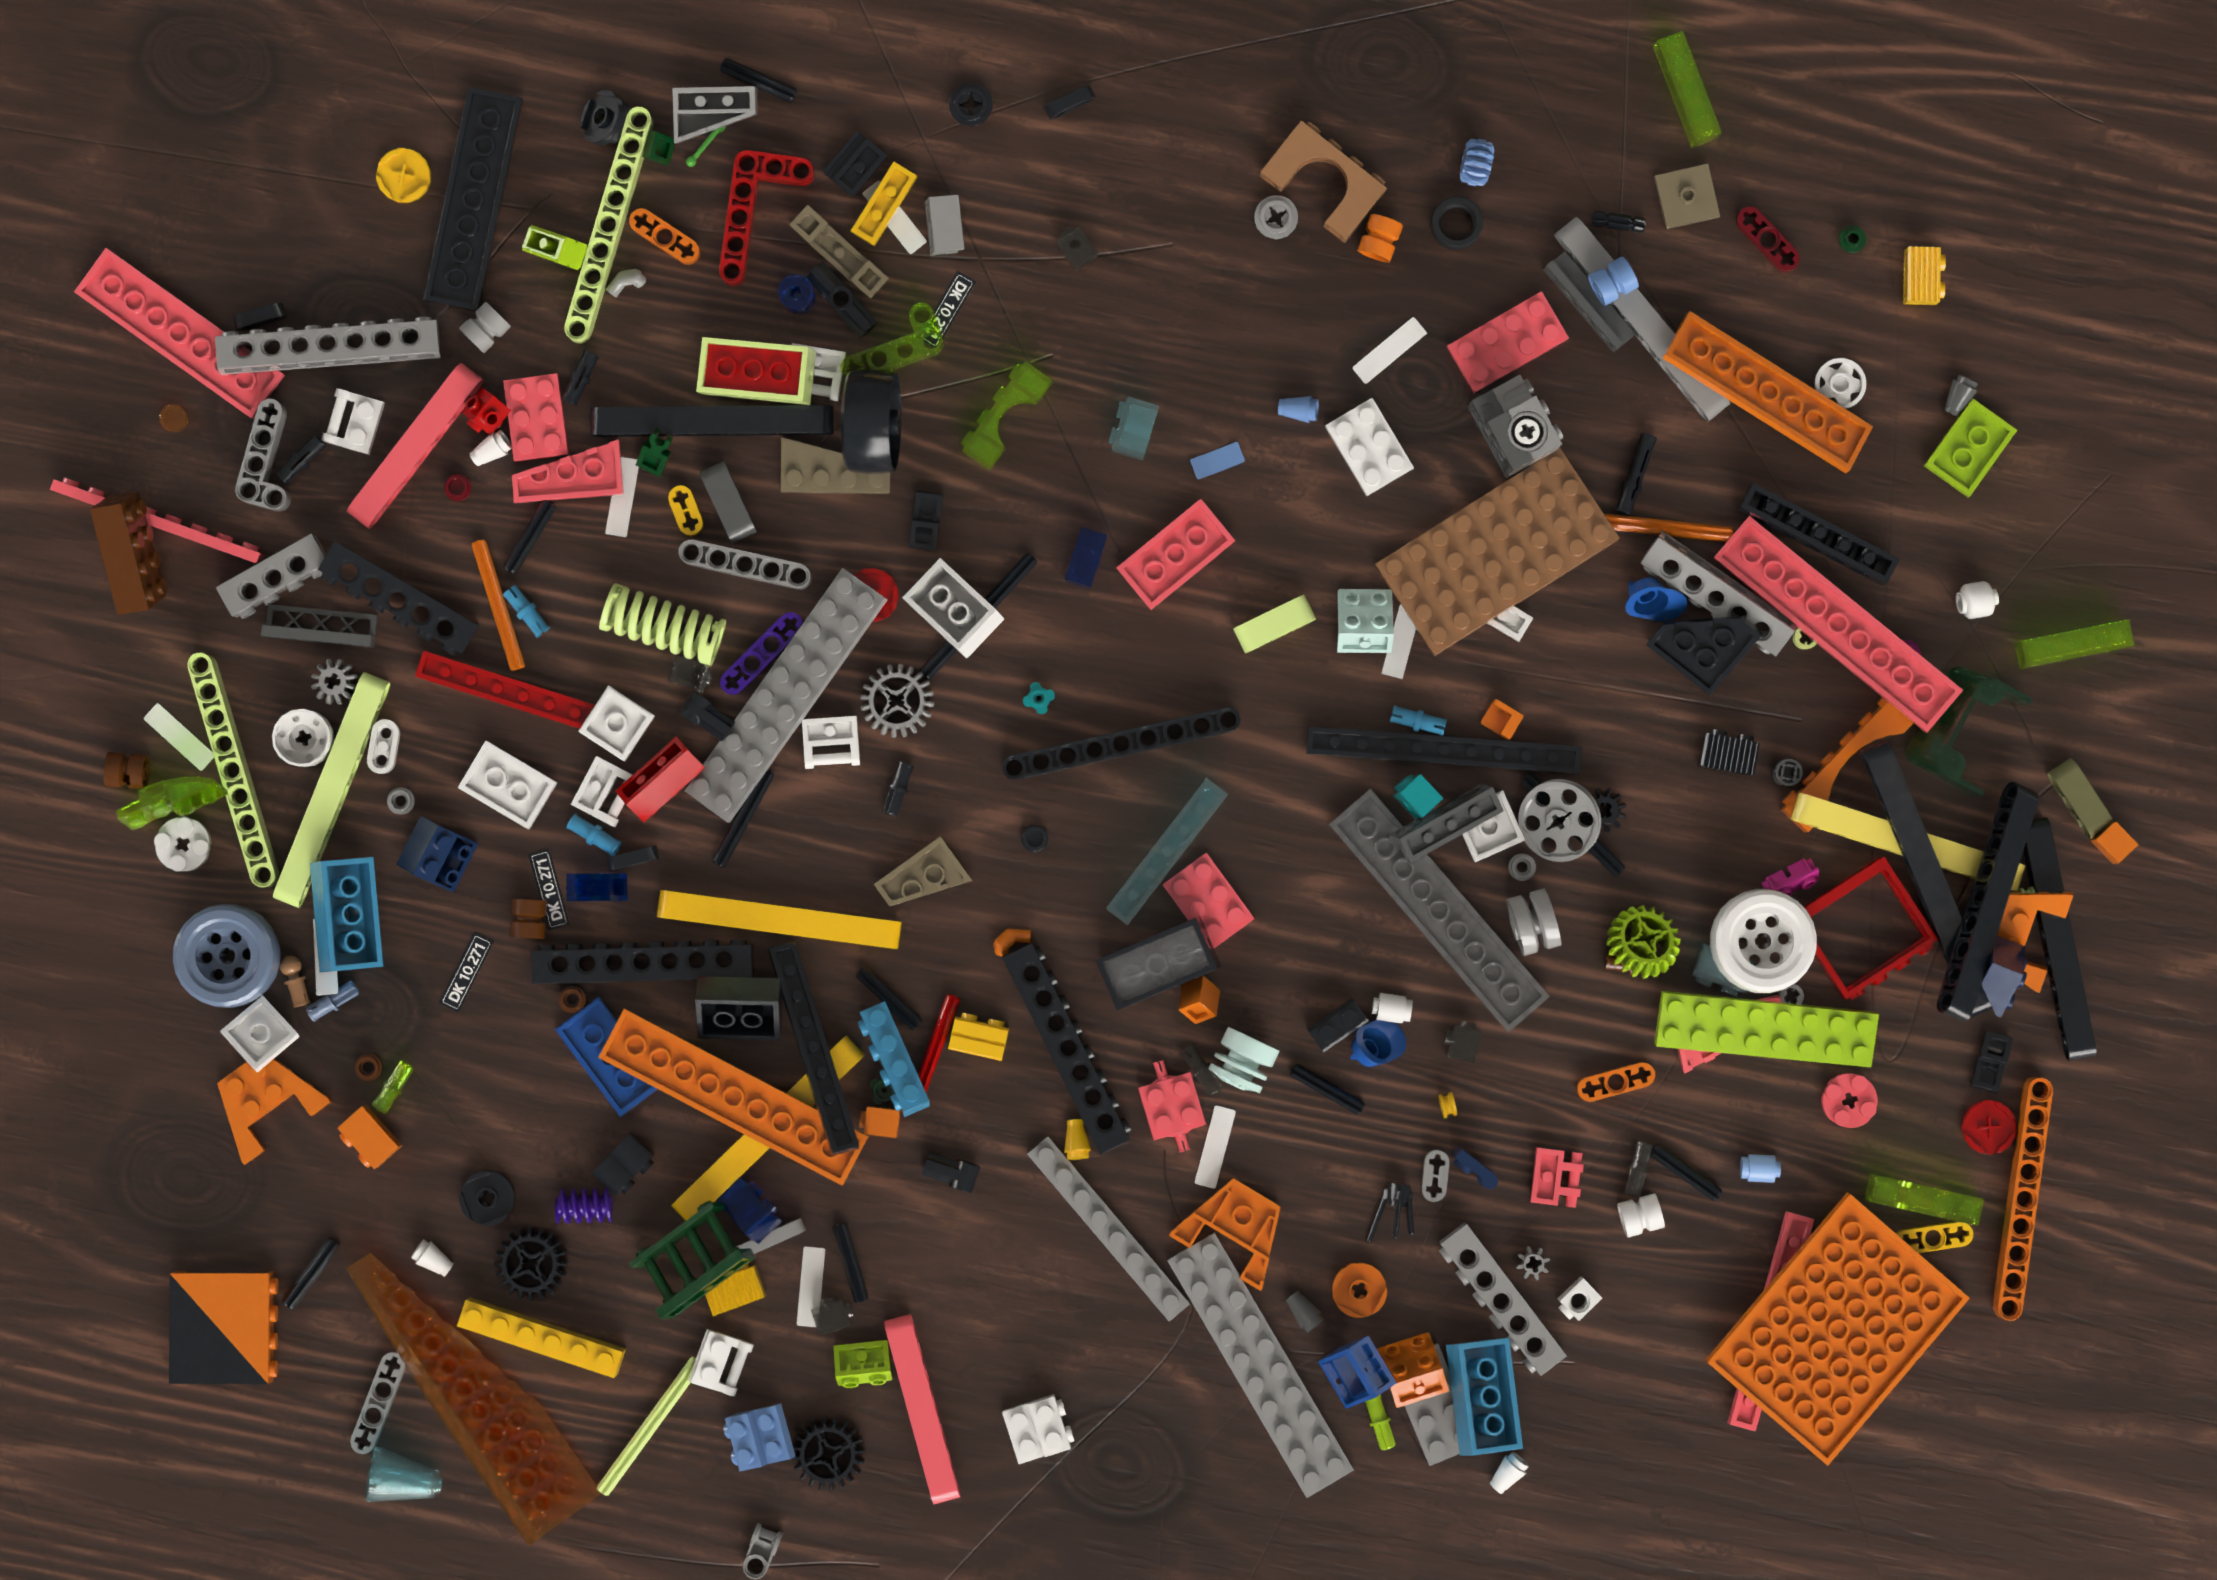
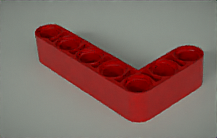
[719,150,815,286]

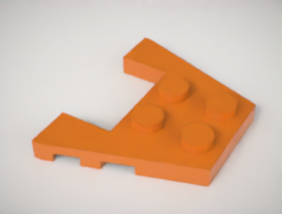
[1997,891,2073,993]
[217,1058,333,1165]
[1169,1178,1281,1291]

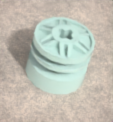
[1208,1027,1279,1093]

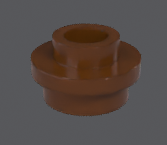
[559,986,586,1013]
[354,1054,383,1081]

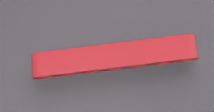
[347,363,484,529]
[884,1314,960,1504]

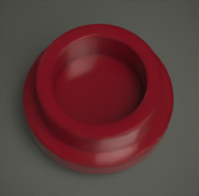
[444,474,472,502]

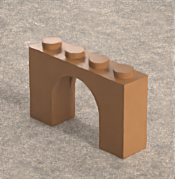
[1260,121,1387,243]

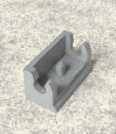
[925,195,964,256]

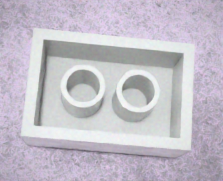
[902,558,1004,659]

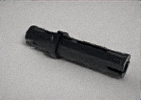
[1615,433,1657,516]

